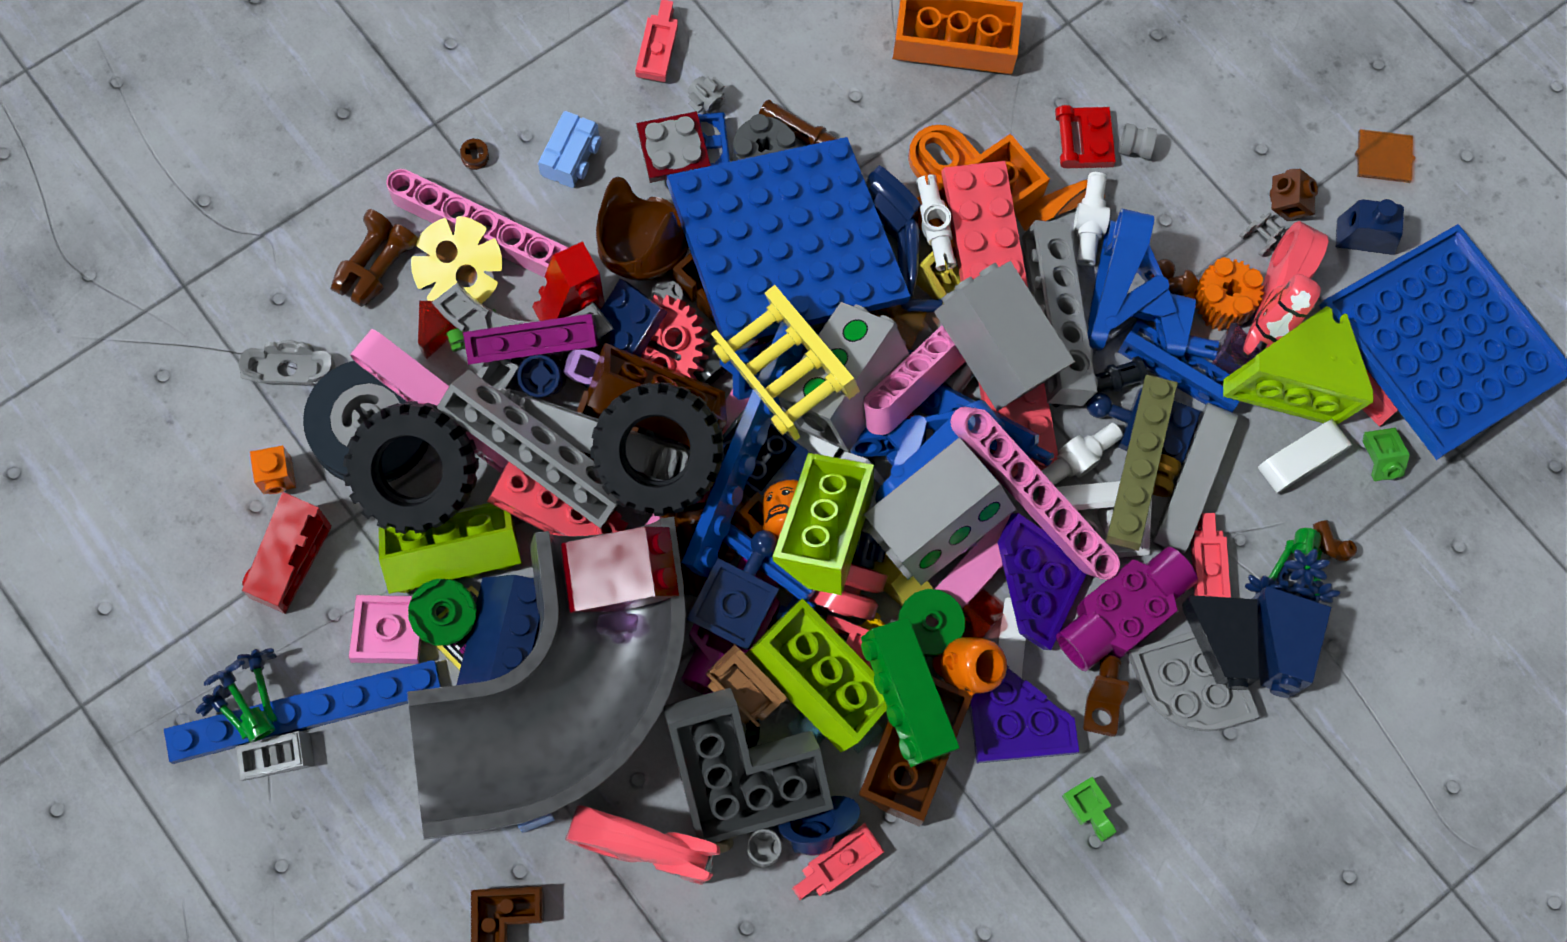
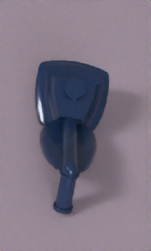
[866,165,942,313]

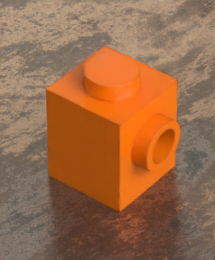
[250,445,296,494]

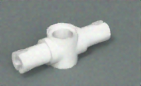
[1074,172,1110,266]
[916,174,957,271]
[1042,423,1123,485]

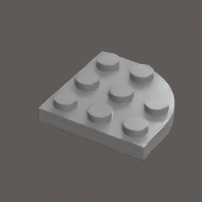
[1128,631,1260,732]

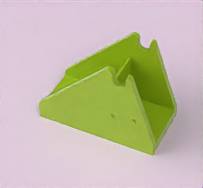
[1223,306,1373,425]

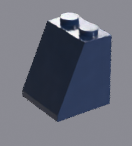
[1252,586,1332,698]

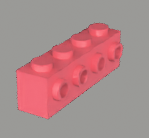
[487,462,628,536]

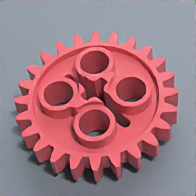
[641,295,710,380]

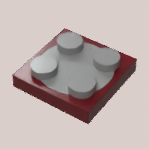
[636,111,711,183]

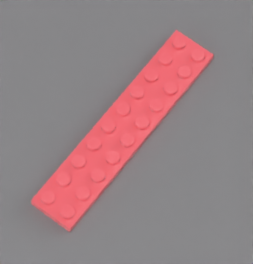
[941,161,1058,481]

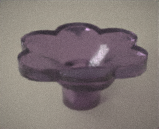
[596,611,639,644]

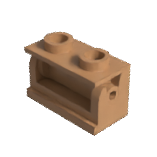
[705,645,787,727]

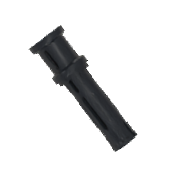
[1052,356,1147,408]

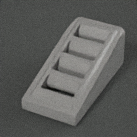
[235,731,314,781]

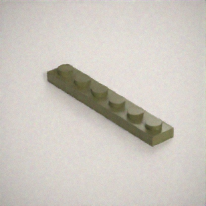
[1106,374,1178,551]

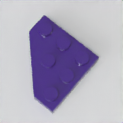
[997,513,1087,650]
[969,665,1080,764]

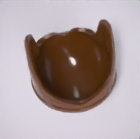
[596,177,689,281]

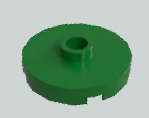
[408,579,476,646]
[898,589,965,657]

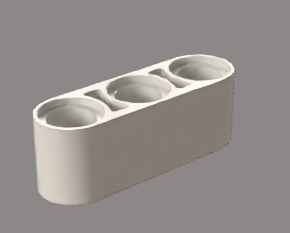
[1258,419,1352,494]

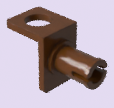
[1083,655,1129,737]

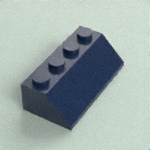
[457,575,540,685]

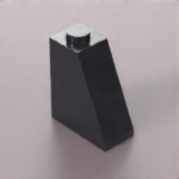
[1182,595,1259,690]

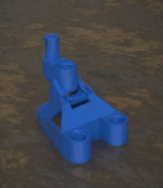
[1087,208,1219,361]
[850,400,1005,504]

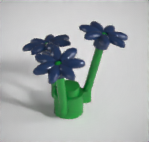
[1245,527,1340,604]
[195,648,278,743]

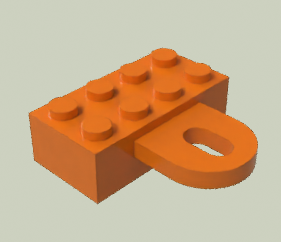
[892,0,1023,74]
[908,125,1050,258]

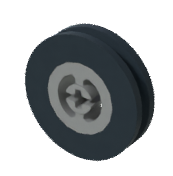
[303,361,429,482]

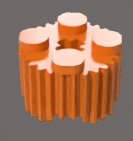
[1194,257,1264,331]

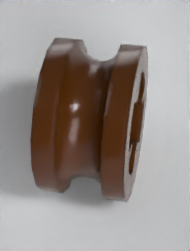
[460,138,489,170]

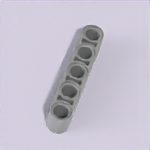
[1152,403,1238,555]

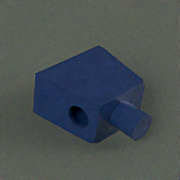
[1335,199,1404,255]

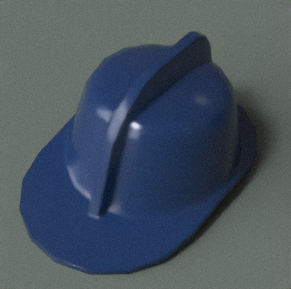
[778,796,861,856]

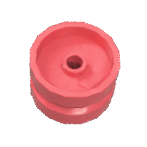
[809,563,888,621]

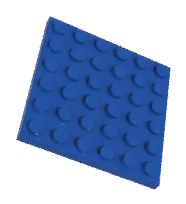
[666,137,911,342]
[1319,224,1567,460]

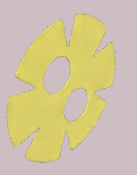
[411,216,502,304]

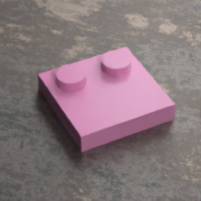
[349,595,421,664]

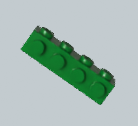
[861,617,960,767]

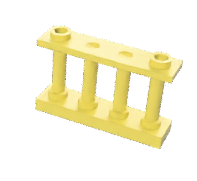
[711,285,860,441]

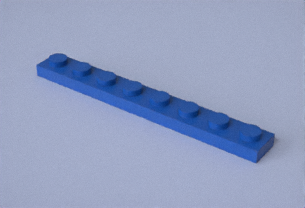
[682,322,804,578]
[164,660,441,764]

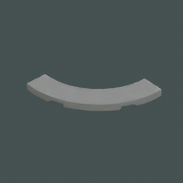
[432,283,614,355]

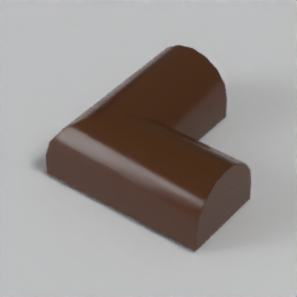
[471,887,544,942]

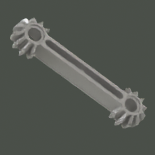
[498,388,690,480]

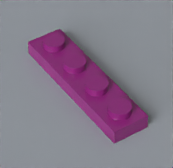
[463,313,599,365]

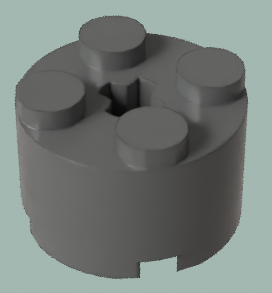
[733,114,796,161]

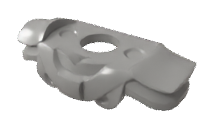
[239,340,335,385]

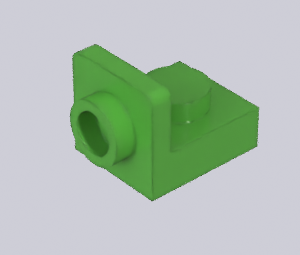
[1362,428,1410,481]

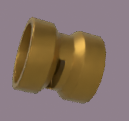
[1152,454,1182,497]

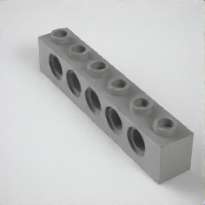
[1022,220,1098,406]
[437,369,619,528]

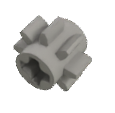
[688,76,725,114]

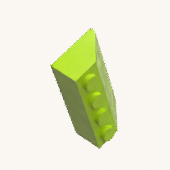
[773,453,874,595]
[378,503,521,594]
[745,598,887,753]

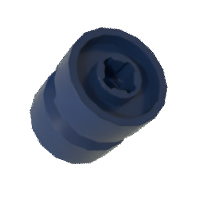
[517,355,567,397]

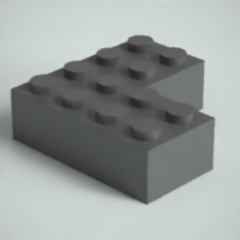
[663,688,833,843]

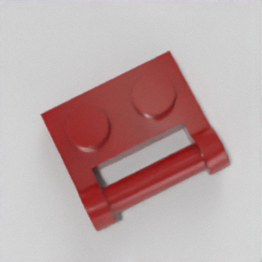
[1055,105,1116,169]

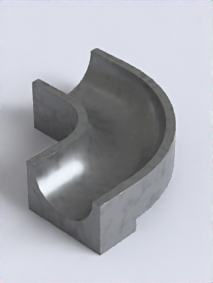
[407,517,686,840]

